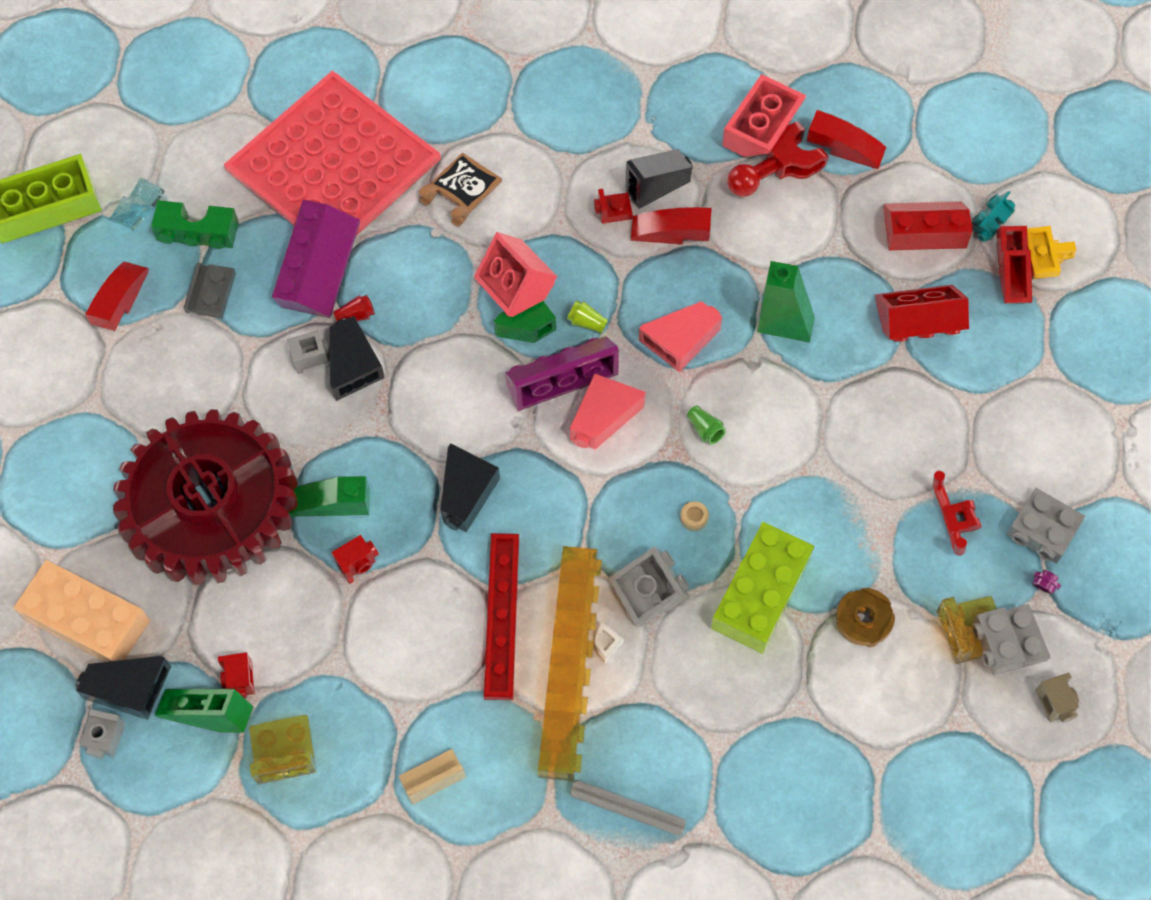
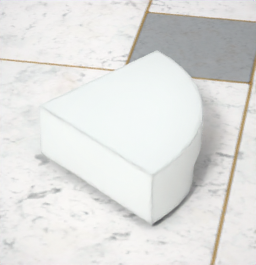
[595,622,624,663]

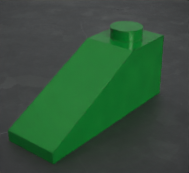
[288,476,370,517]
[155,689,253,733]

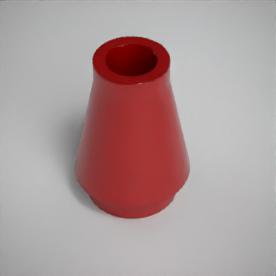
[333,295,375,322]

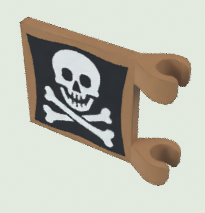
[419,153,502,227]

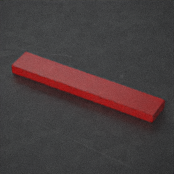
[484,533,520,700]

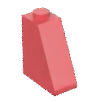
[639,301,722,372]
[570,374,646,449]

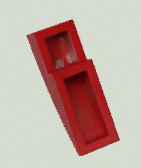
[807,110,886,169]
[631,207,712,245]
[996,226,1032,304]
[85,261,149,331]

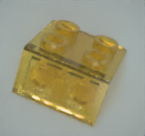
[936,596,997,664]
[249,715,317,785]

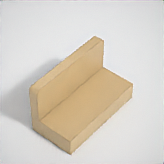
[399,749,466,805]

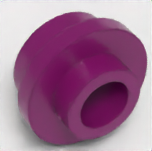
[1032,569,1061,595]

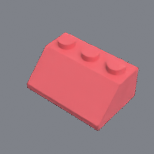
[722,74,806,157]
[474,232,557,317]

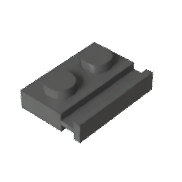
[183,263,236,319]

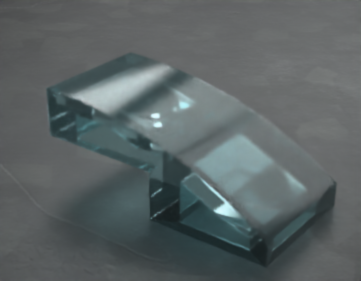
[111,177,165,230]

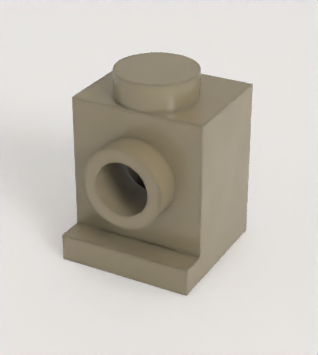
[1036,673,1079,723]

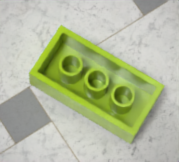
[0,153,102,244]
[711,522,815,654]

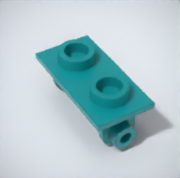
[971,191,1016,242]

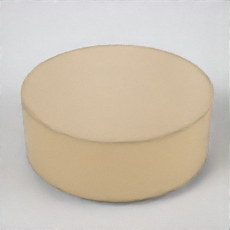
[680,501,709,531]

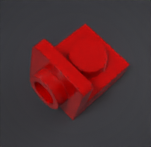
[594,189,633,224]

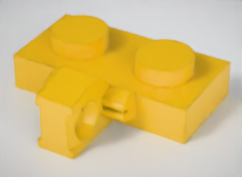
[1027,226,1077,279]

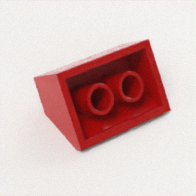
[883,201,973,251]
[875,284,969,342]

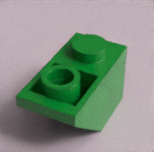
[493,301,556,343]

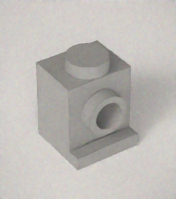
[287,330,330,374]
[80,709,126,759]

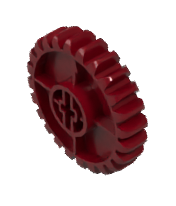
[113,409,298,585]

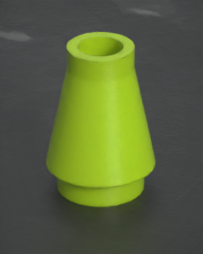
[567,300,608,334]

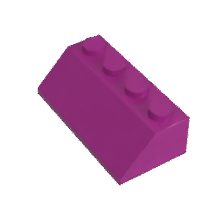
[272,199,361,318]
[505,336,619,411]

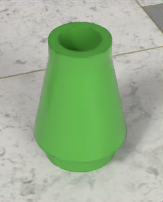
[687,405,726,445]

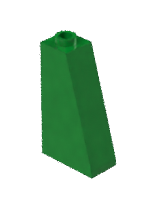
[757,261,815,343]

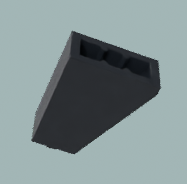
[625,149,693,209]
[330,316,385,401]
[440,443,500,533]
[76,656,171,720]

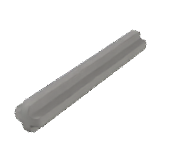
[571,780,686,836]

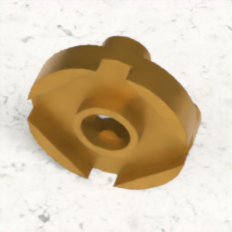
[836,588,895,647]

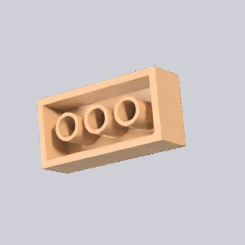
[13,560,150,662]

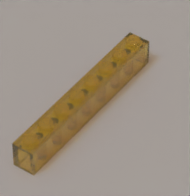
[538,546,602,781]

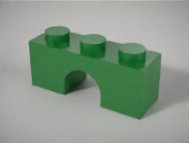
[151,200,239,249]

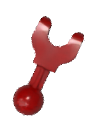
[727,122,829,197]

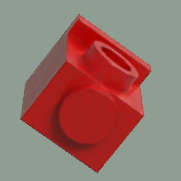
[331,534,379,584]
[218,652,255,699]

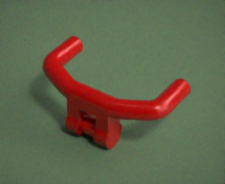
[932,470,982,556]

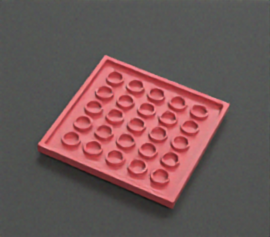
[224,70,441,236]

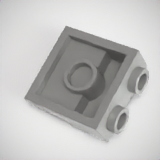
[1006,487,1086,564]
[608,546,690,627]
[972,604,1051,676]

